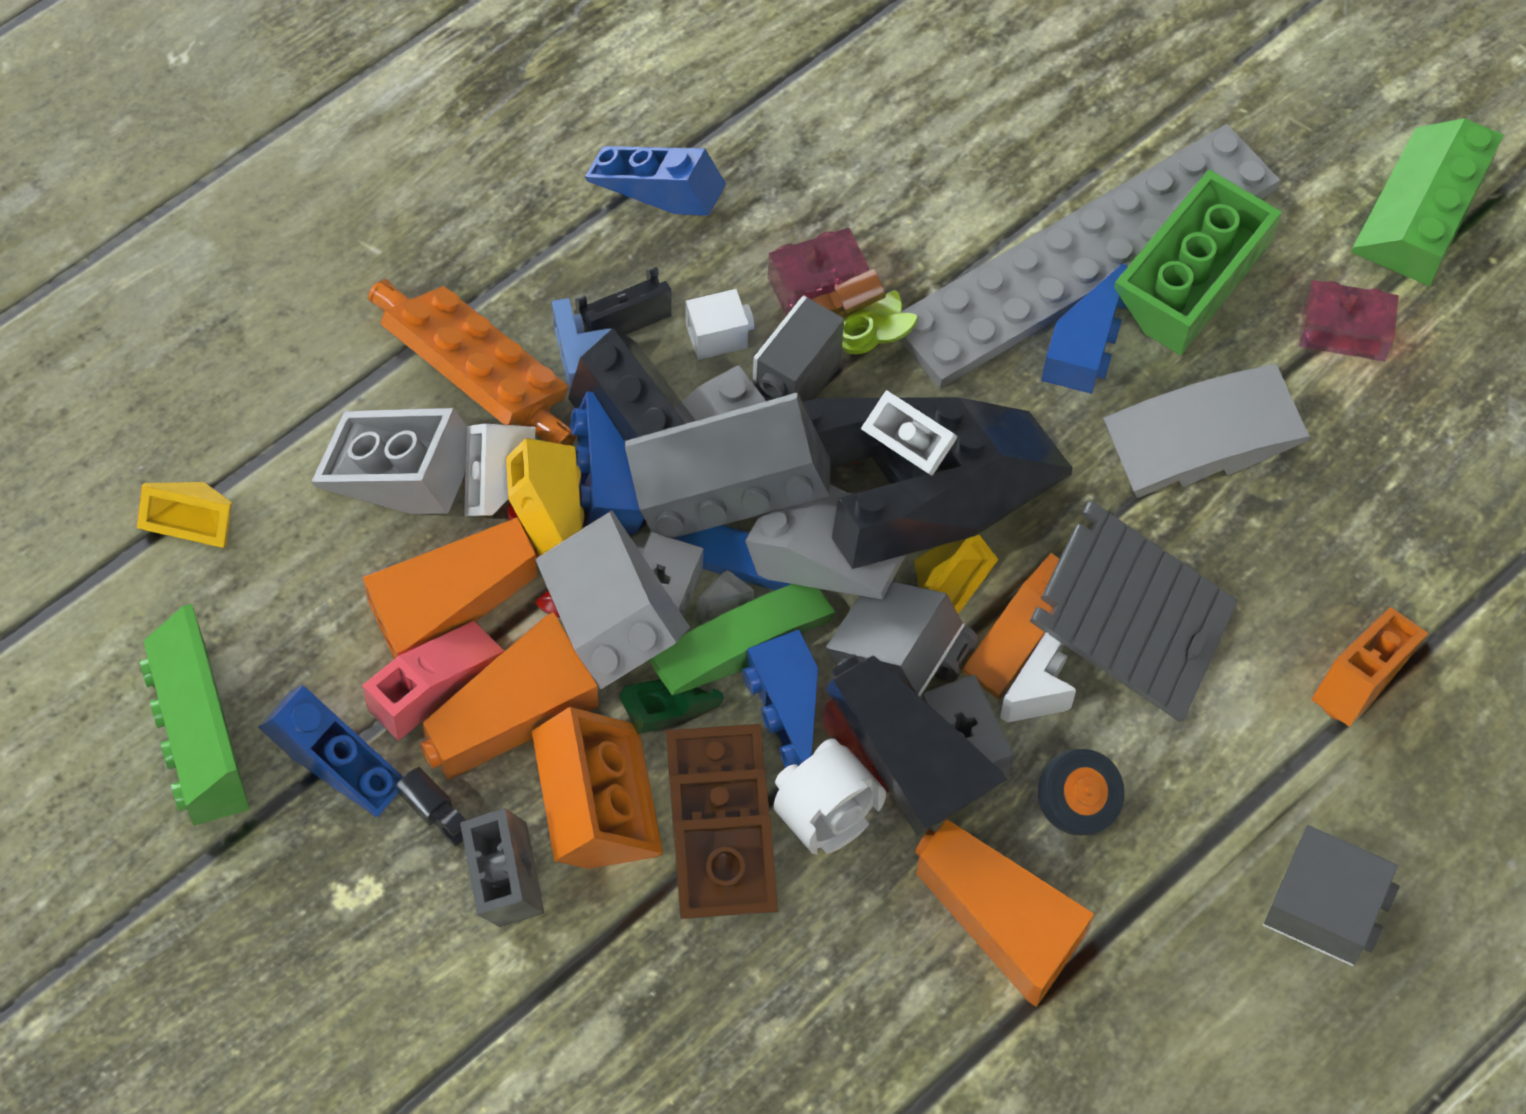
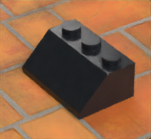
[568,328,696,441]

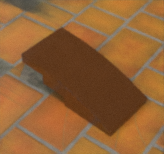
[666,724,778,919]

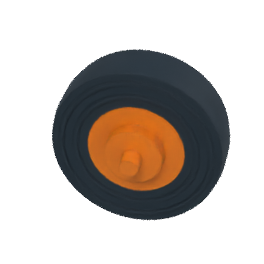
[1038,749,1125,836]

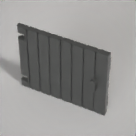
[1029,501,1238,722]

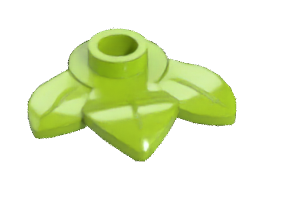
[837,290,918,354]

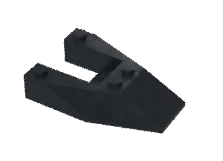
[802,397,1073,569]

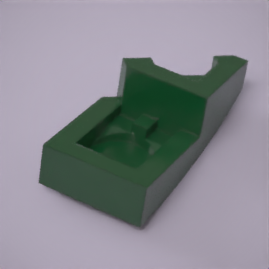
[619,679,724,734]

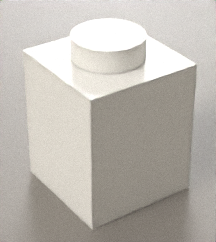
[686,289,754,360]

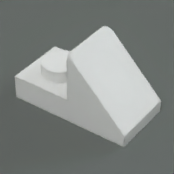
[1000,633,1076,723]

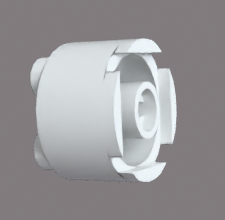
[774,738,886,855]

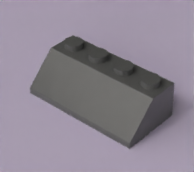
[625,393,831,538]

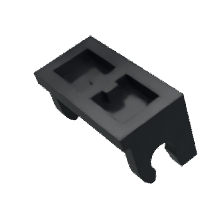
[574,267,672,335]

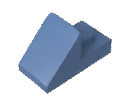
[552,298,611,393]

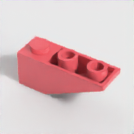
[362,621,504,741]

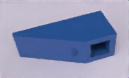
[585,146,726,216]
[1041,264,1128,394]
[570,391,644,534]
[742,630,818,768]
[258,685,403,817]

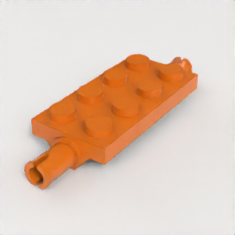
[368,279,577,446]

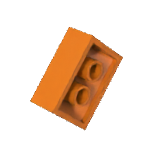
[532,707,663,869]

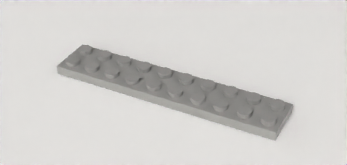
[899,124,1280,389]

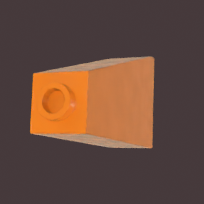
[362,517,539,659]
[420,612,599,781]
[915,819,1094,1007]

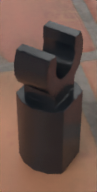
[396,767,466,847]

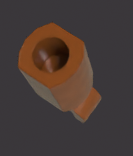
[812,269,886,315]

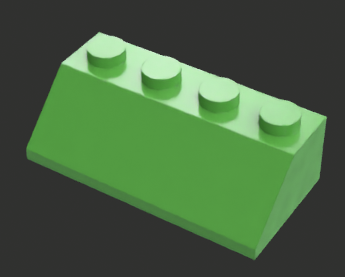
[1351,118,1504,286]
[1114,169,1282,356]
[139,604,250,826]

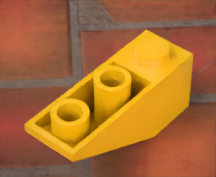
[506,438,584,556]

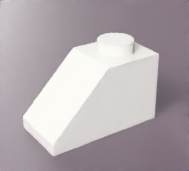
[861,390,958,476]
[464,424,537,517]

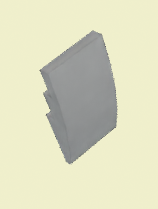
[1103,363,1311,498]

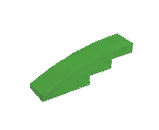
[648,584,835,696]

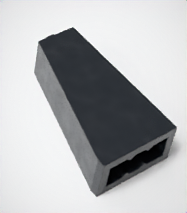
[826,655,1007,836]

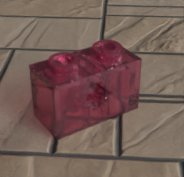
[768,228,869,316]
[1298,280,1399,362]

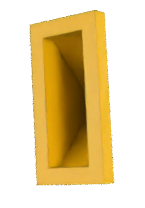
[136,482,232,548]
[914,534,999,614]

